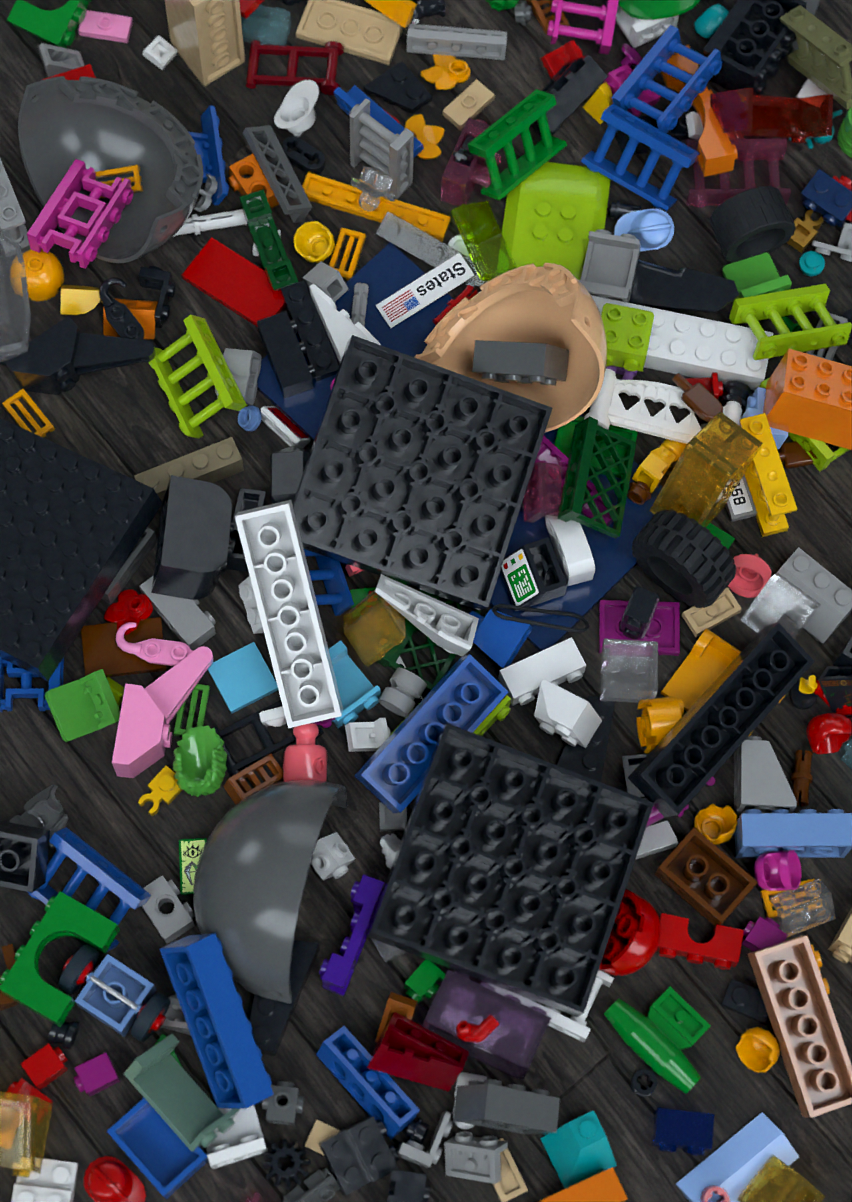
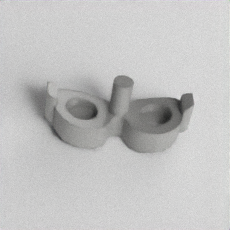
[193,174,218,212]

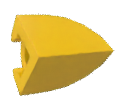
[583,81,613,125]
[60,285,100,315]

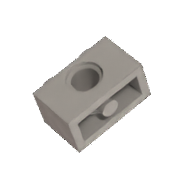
[142,875,195,944]

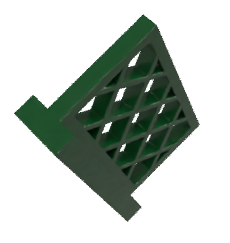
[557,416,636,539]
[377,590,481,691]

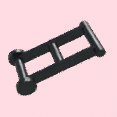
[215,700,324,777]

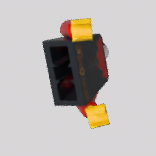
[799,665,852,722]

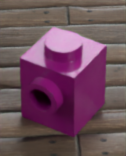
[742,917,788,952]

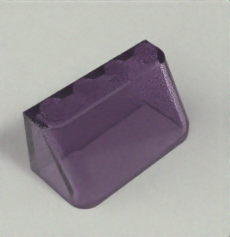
[423,970,551,1079]

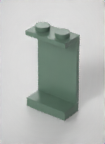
[124,1034,240,1151]

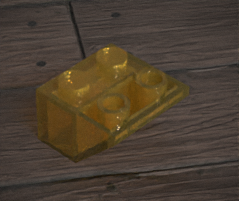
[344,590,406,667]
[737,1155,825,1202]

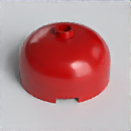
[599,889,661,976]

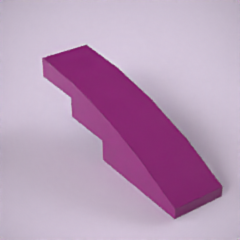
[534,436,616,526]

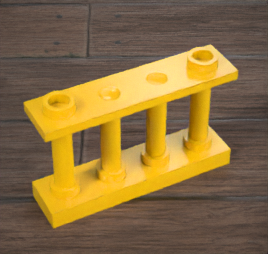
[735,413,797,537]

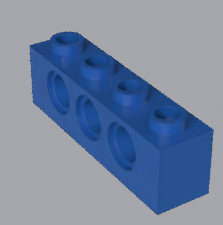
[316,1026,420,1140]

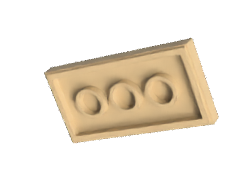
[296,0,403,65]

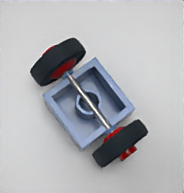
[58,945,171,1042]

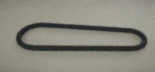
[492,604,590,633]

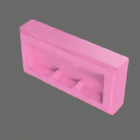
[78,10,133,43]

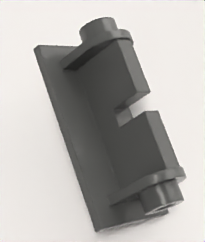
[282,1168,340,1202]

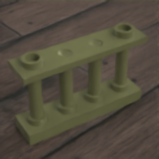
[780,5,852,110]

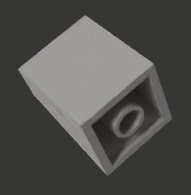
[734,736,797,817]

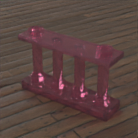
[685,139,791,208]

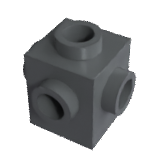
[262,1081,304,1126]

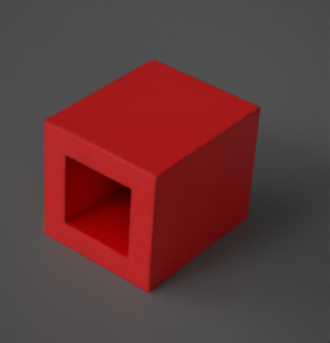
[21,1044,68,1090]

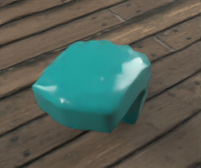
[694,4,729,38]

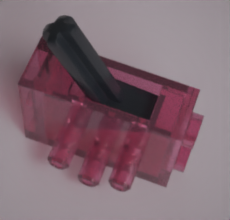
[441,118,502,209]

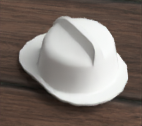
[274,80,319,137]

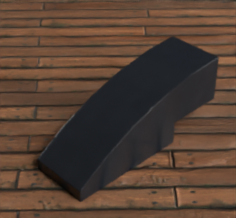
[227,488,266,572]

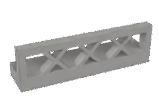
[407,24,507,60]

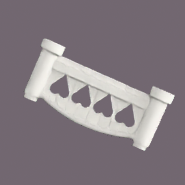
[584,369,742,468]

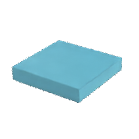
[207,642,278,714]

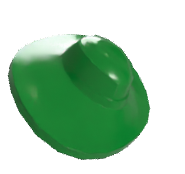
[618,0,700,20]

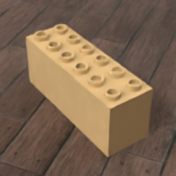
[165,0,245,86]

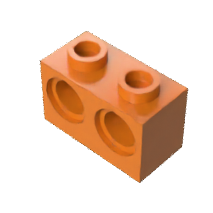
[228,154,279,208]

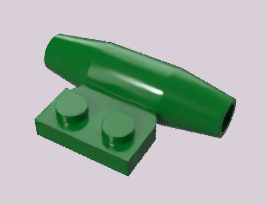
[604,987,711,1094]

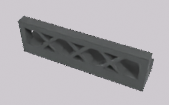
[243,125,312,223]

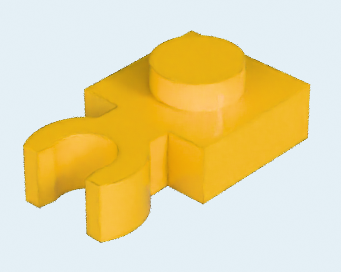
[138,766,182,816]

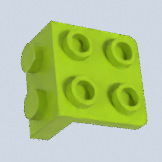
[601,303,654,372]

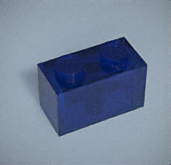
[652,1108,715,1156]

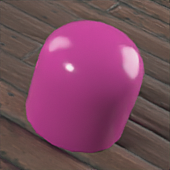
[754,850,802,891]

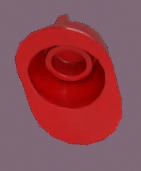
[83,1156,146,1202]

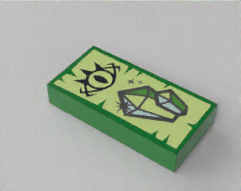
[179,838,207,896]

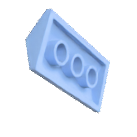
[676,1112,799,1202]

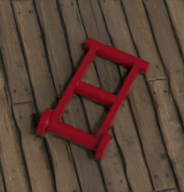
[246,40,344,95]

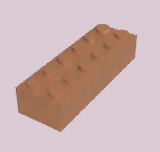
[748,935,852,1118]

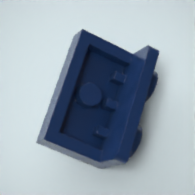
[801,169,852,228]

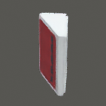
[261,406,311,449]

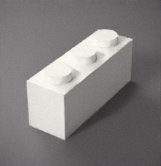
[498,637,586,706]

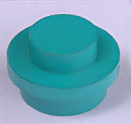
[799,251,825,276]

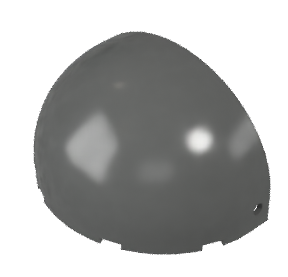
[18,76,203,263]
[193,780,348,1004]

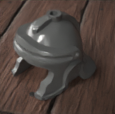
[8,784,68,848]

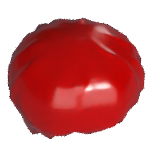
[806,713,852,754]

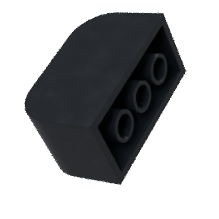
[151,475,235,600]

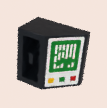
[500,537,567,611]

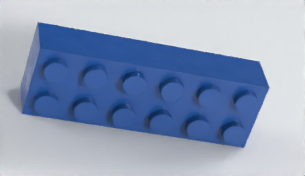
[354,654,509,813]
[160,933,274,1109]

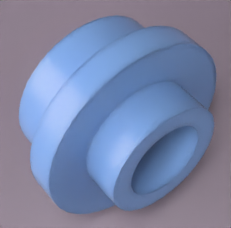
[238,405,261,432]

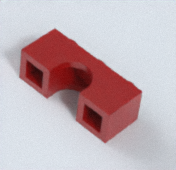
[656,913,744,970]

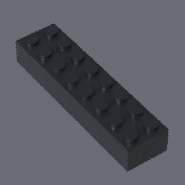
[628,622,815,817]

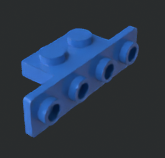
[189,106,229,205]

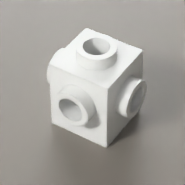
[311,832,355,880]

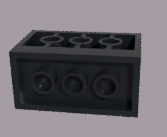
[703,0,807,103]

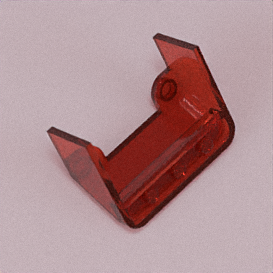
[710,88,833,143]

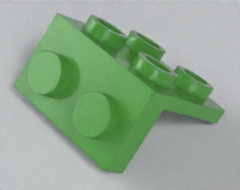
[722,253,792,299]
[45,669,120,742]

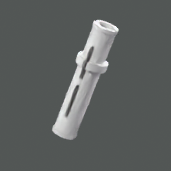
[173,209,247,237]

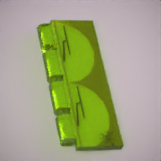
[451,201,517,281]

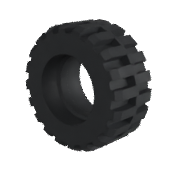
[632,510,736,608]

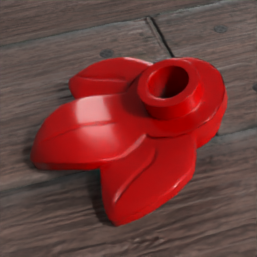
[104,589,153,636]

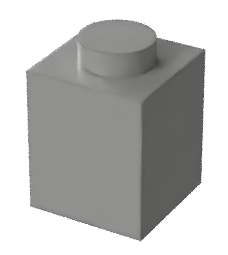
[303,262,349,302]

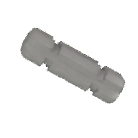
[351,283,369,326]

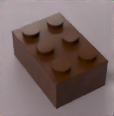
[655,828,758,926]

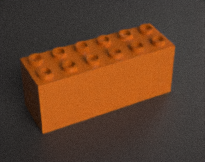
[763,349,852,450]

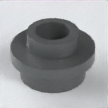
[515,0,532,26]

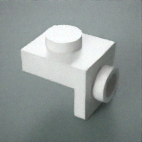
[345,718,390,752]

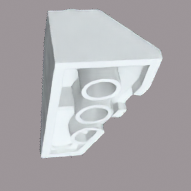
[309,283,381,364]
[375,574,479,656]

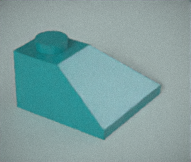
[540,1110,617,1189]

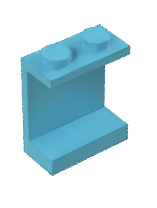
[328,640,381,728]

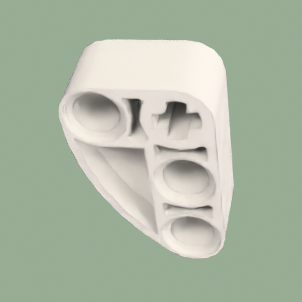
[545,512,595,586]

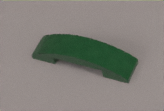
[239,189,298,291]

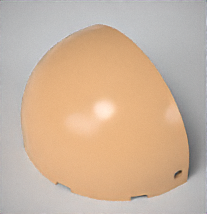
[415,263,607,432]

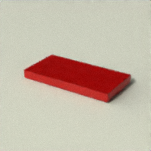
[182,237,286,326]

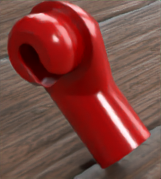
[456,1015,499,1042]

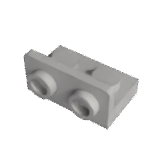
[445,1132,508,1184]

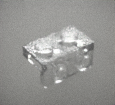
[770,879,836,938]

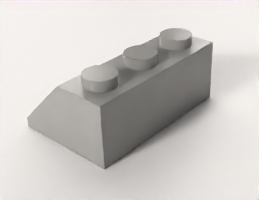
[761,547,852,645]

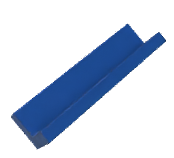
[333,86,424,158]

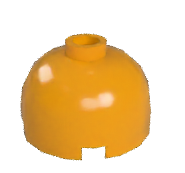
[12,249,65,301]

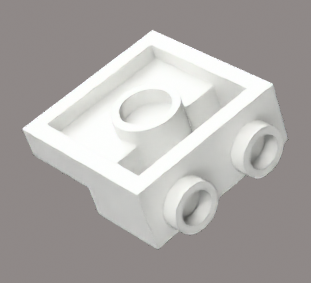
[11,1156,79,1202]

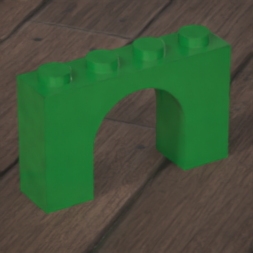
[7,0,92,48]
[0,891,120,1027]

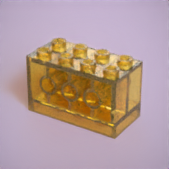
[649,412,763,527]

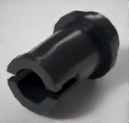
[609,200,641,221]

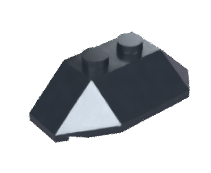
[270,446,310,504]

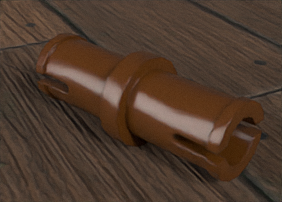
[791,750,813,807]

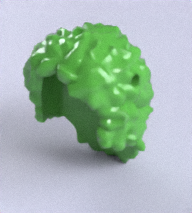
[173,725,227,797]

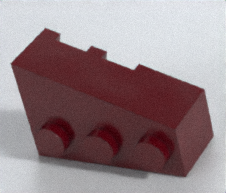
[367,1011,469,1092]

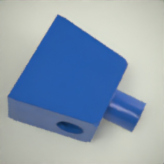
[470,609,533,669]

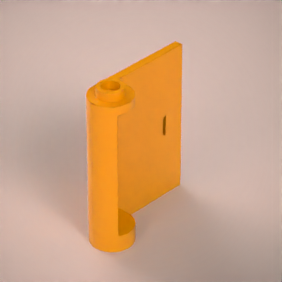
[661,628,786,737]

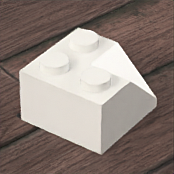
[534,679,602,748]

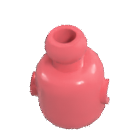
[283,723,327,782]

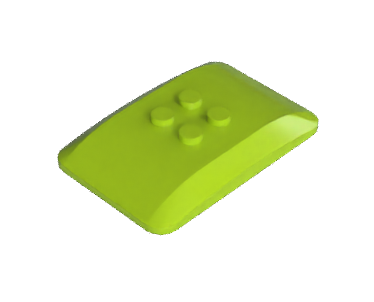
[496,162,610,280]

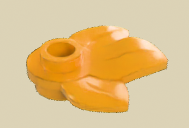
[421,54,471,90]
[405,114,444,159]

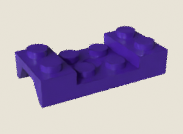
[319,875,384,996]

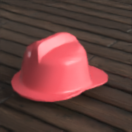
[728,553,772,598]

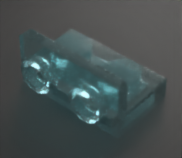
[241,4,291,46]

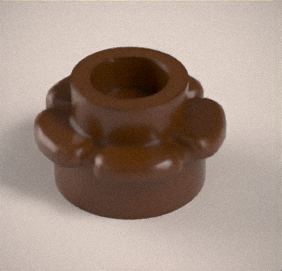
[627,481,651,505]

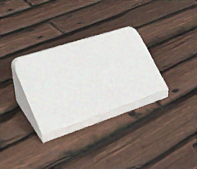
[635,820,678,860]

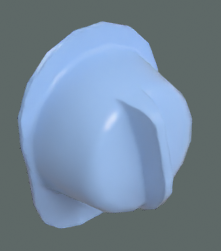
[614,209,674,252]

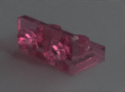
[523,462,562,523]

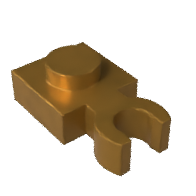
[786,209,824,253]

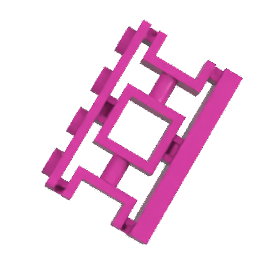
[27,159,134,269]

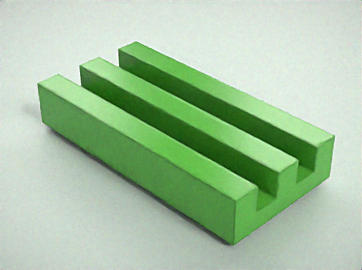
[174,684,210,737]

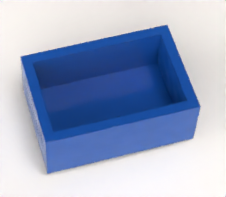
[107,1098,209,1199]

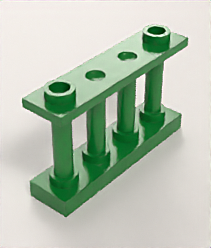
[467,89,567,200]

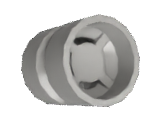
[378,667,427,718]

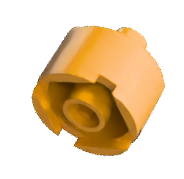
[636,697,684,754]

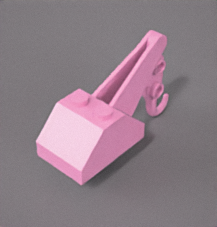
[112,622,213,778]

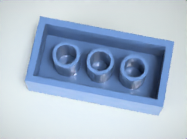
[734,809,852,858]

